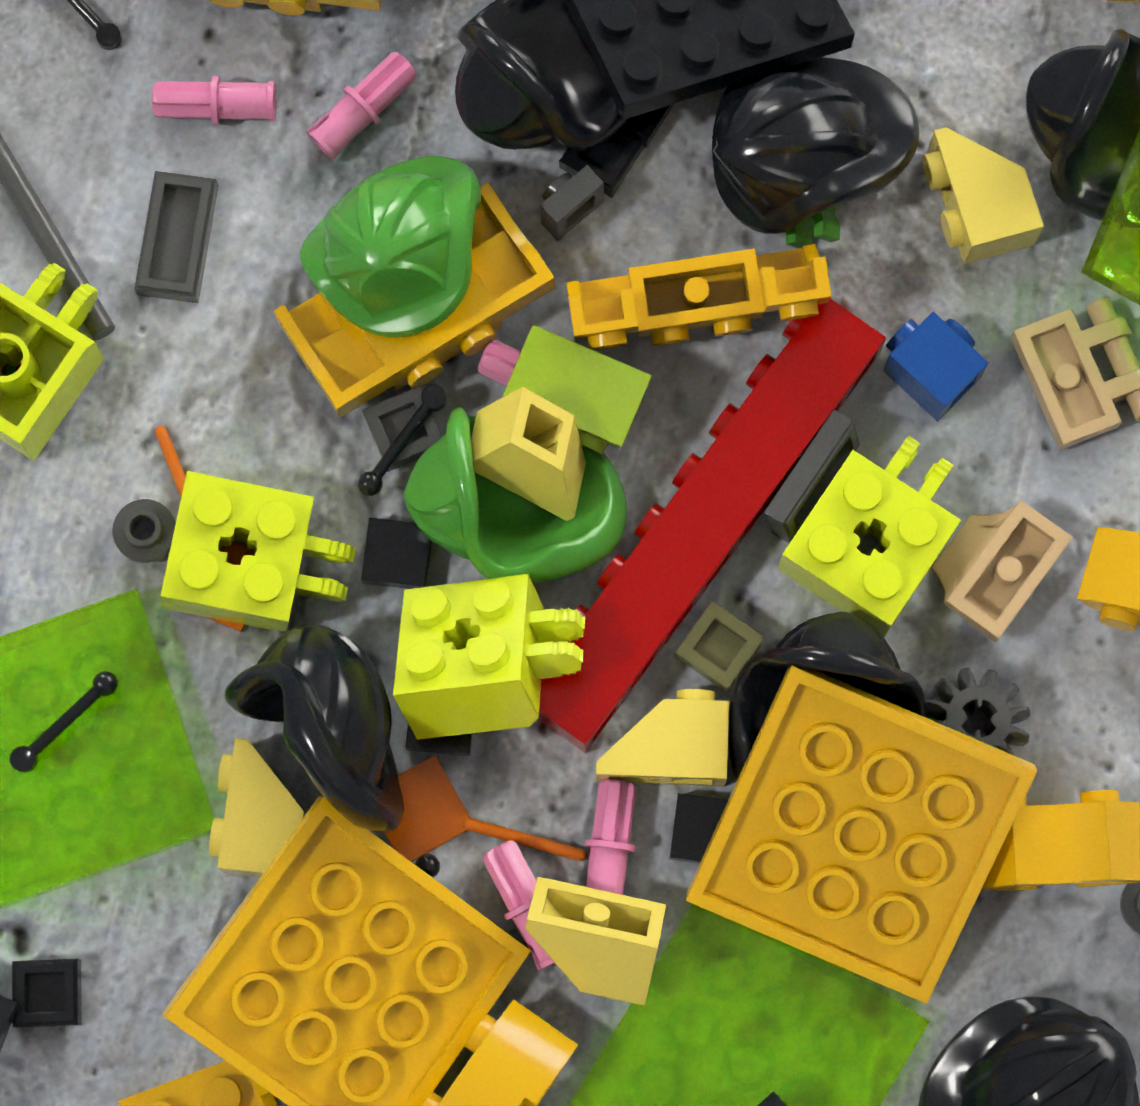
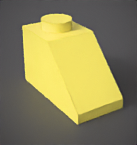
[596,689,729,787]
[525,877,666,1006]

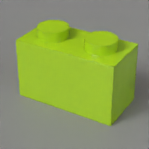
[501,325,652,455]

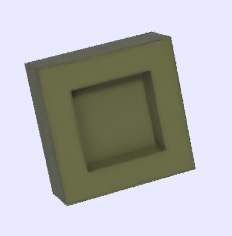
[674,601,765,693]

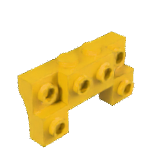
[273,182,555,418]
[566,244,832,350]

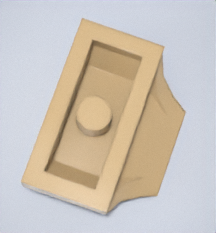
[932,500,1073,643]

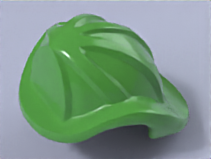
[300,156,481,338]
[404,407,627,584]

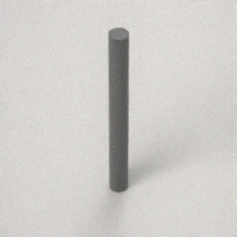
[0,134,115,340]

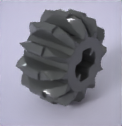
[925,668,1031,756]

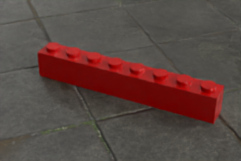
[538,298,886,754]

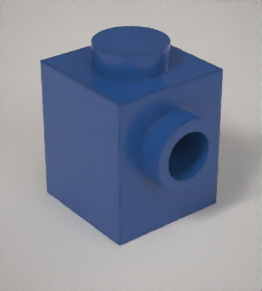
[883,311,989,422]

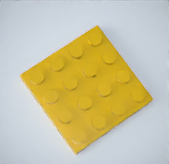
[686,665,1037,1004]
[161,796,531,1106]

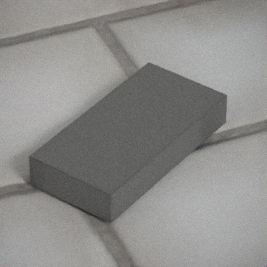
[134,171,219,303]
[764,409,860,543]

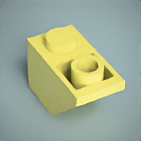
[922,127,1044,264]
[471,387,586,521]
[209,738,306,878]

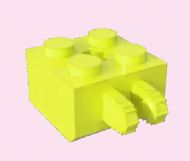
[0,263,105,461]
[777,436,961,638]
[160,471,356,631]
[393,574,585,740]

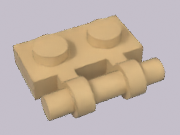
[1010,297,1140,450]

